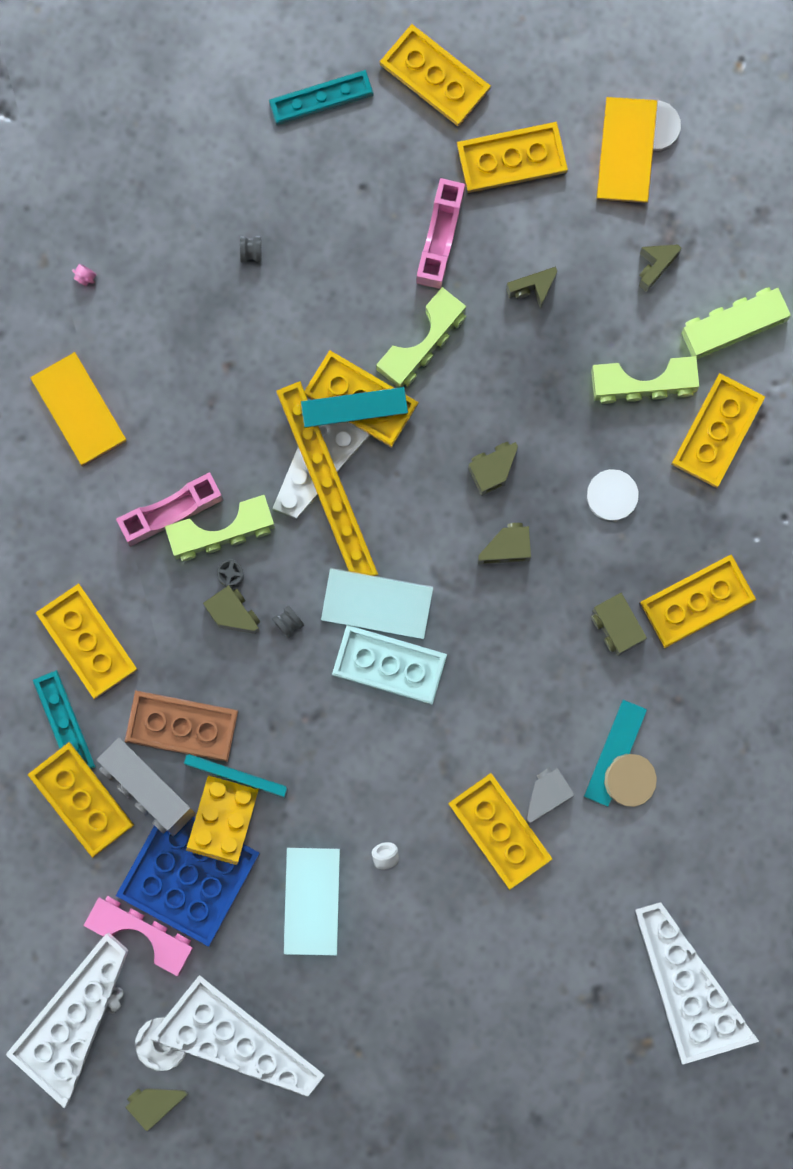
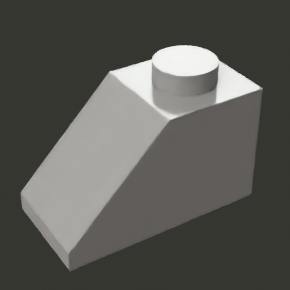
[526,767,574,824]

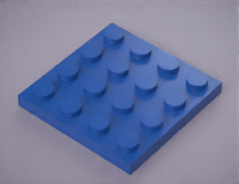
[116,817,260,947]

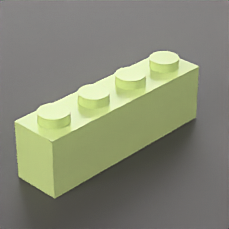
[681,287,791,359]

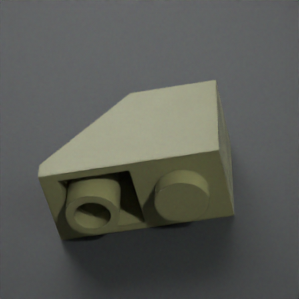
[468,442,518,496]
[203,585,260,634]

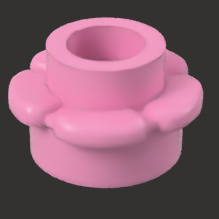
[72,264,97,286]

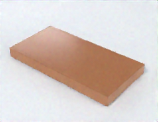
[125,690,239,763]

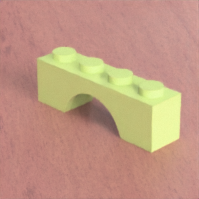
[376,287,467,388]
[591,356,699,404]
[165,495,275,561]

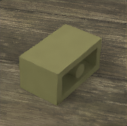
[591,592,647,656]

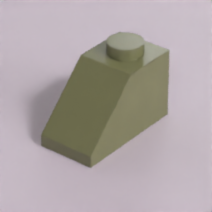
[478,523,531,564]
[125,1088,188,1131]

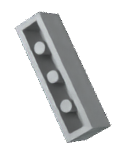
[96,737,196,836]

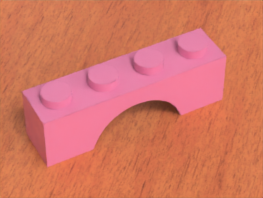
[416,178,465,289]
[116,472,223,547]
[84,896,194,976]

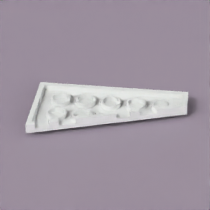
[273,422,370,519]
[635,902,759,1065]
[6,933,129,1108]
[149,975,325,1097]

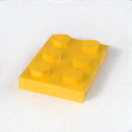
[186,775,259,865]

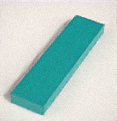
[269,70,374,125]
[301,387,408,428]
[33,670,96,769]
[584,700,647,807]
[184,754,288,799]

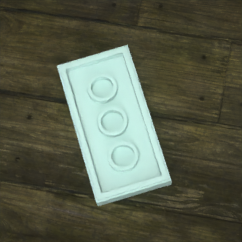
[321,568,433,639]
[332,625,447,705]
[284,848,340,956]

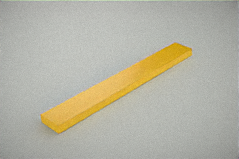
[276,381,378,576]

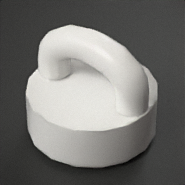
[372,842,399,870]
[106,987,124,1014]

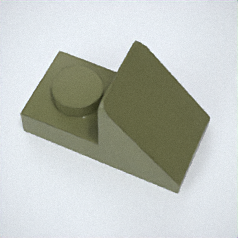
[639,245,682,292]
[506,266,557,309]

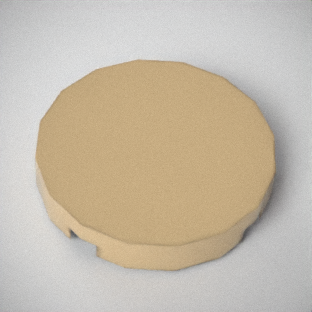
[604,754,657,807]

